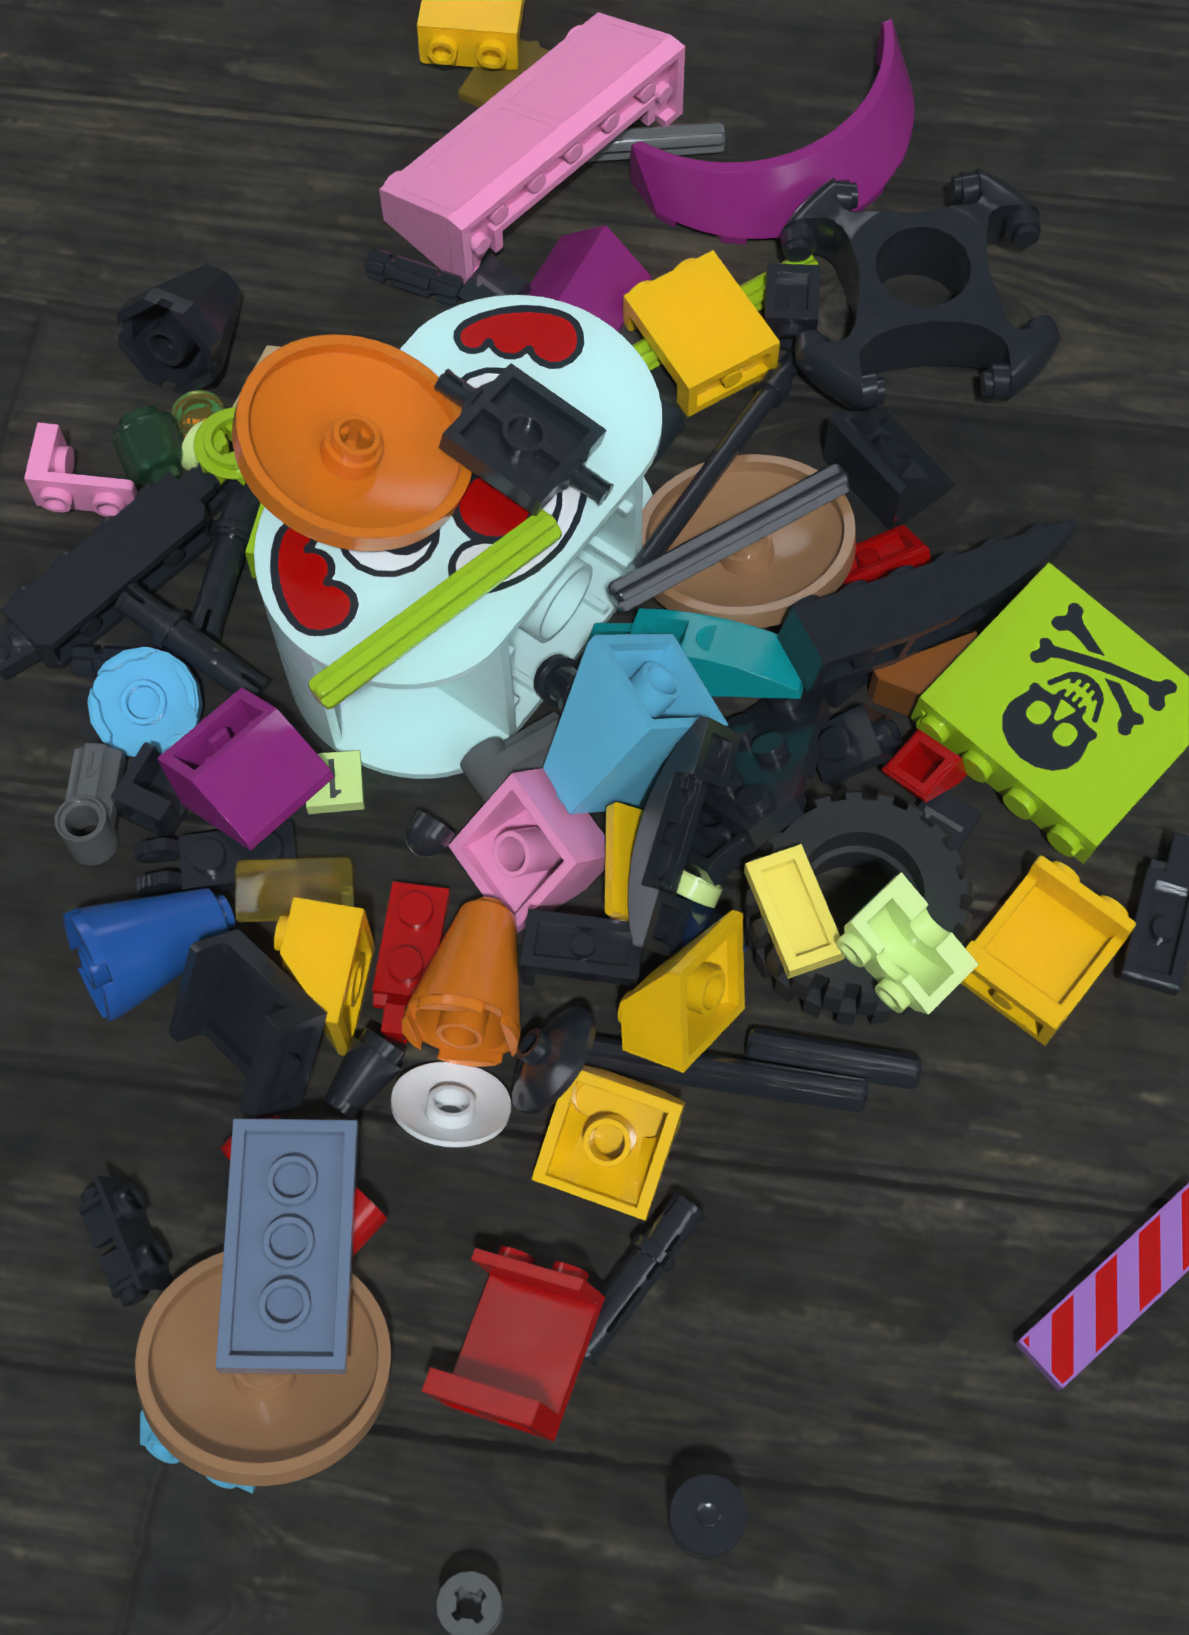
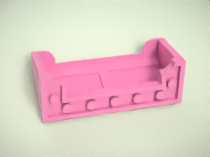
[379,12,685,285]

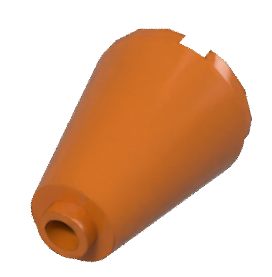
[401,897,521,1067]

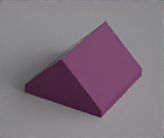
[527,225,651,333]

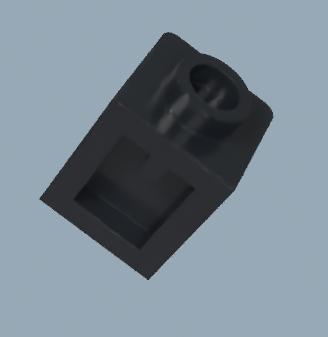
[764,263,820,350]

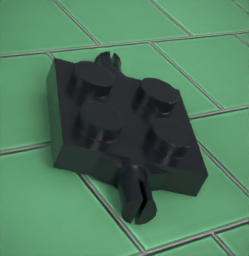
[434,363,614,516]

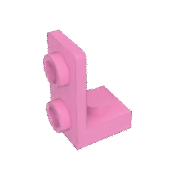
[24,423,138,517]

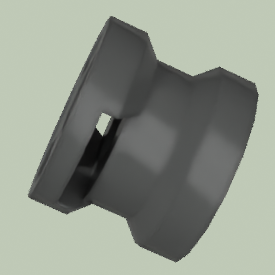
[436,1571,504,1635]

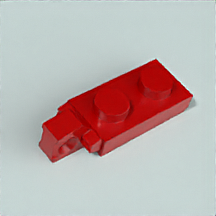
[372,881,451,1044]

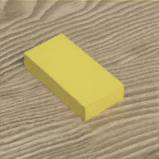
[744,844,845,979]

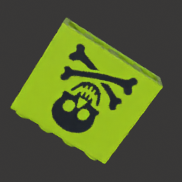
[911,563,1189,864]

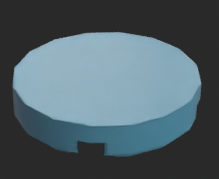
[87,647,203,758]

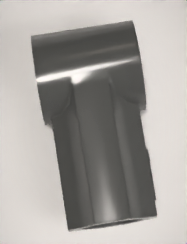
[460,711,561,803]
[55,743,126,866]

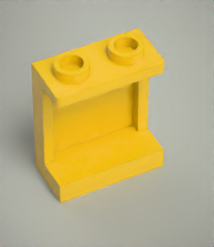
[417,0,525,70]
[623,250,780,417]
[961,855,1136,1046]

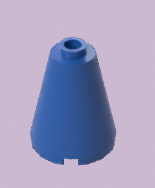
[63,888,235,1022]

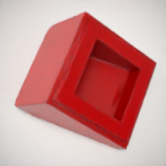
[882,729,967,803]

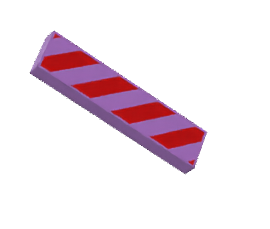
[1015,1183,1189,1392]

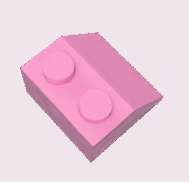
[448,768,606,933]

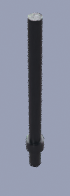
[633,346,800,568]

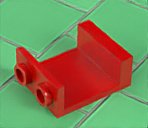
[421,1246,605,1442]

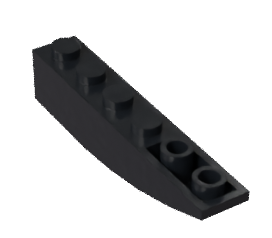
[777,518,1078,693]

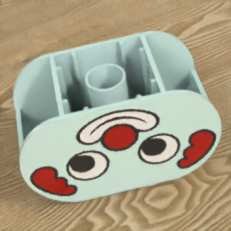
[254,295,662,779]

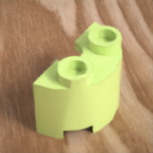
[836,872,979,1015]

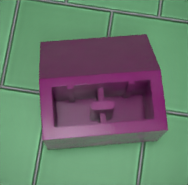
[157,687,334,851]

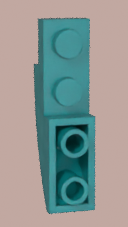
[580,608,804,699]

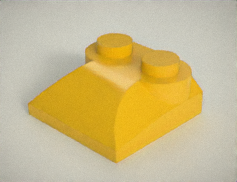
[531,1065,686,1220]

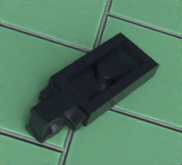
[1118,832,1189,996]

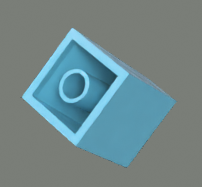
[543,634,728,815]

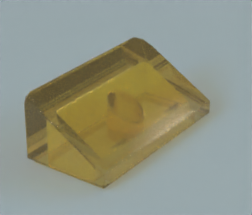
[236,857,354,922]

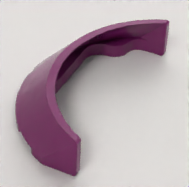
[630,19,915,245]

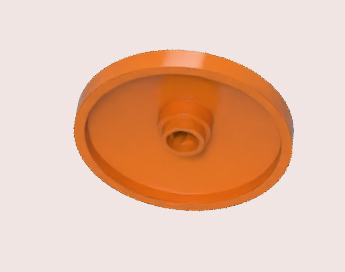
[232,334,472,551]

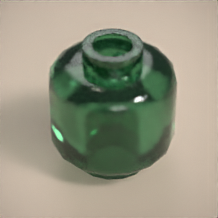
[112,406,185,485]

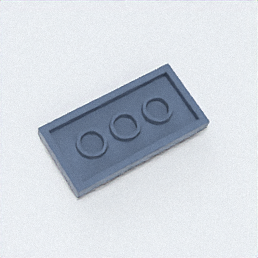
[216,1119,359,1374]

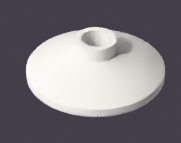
[391,1062,511,1147]

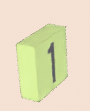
[306,750,365,814]

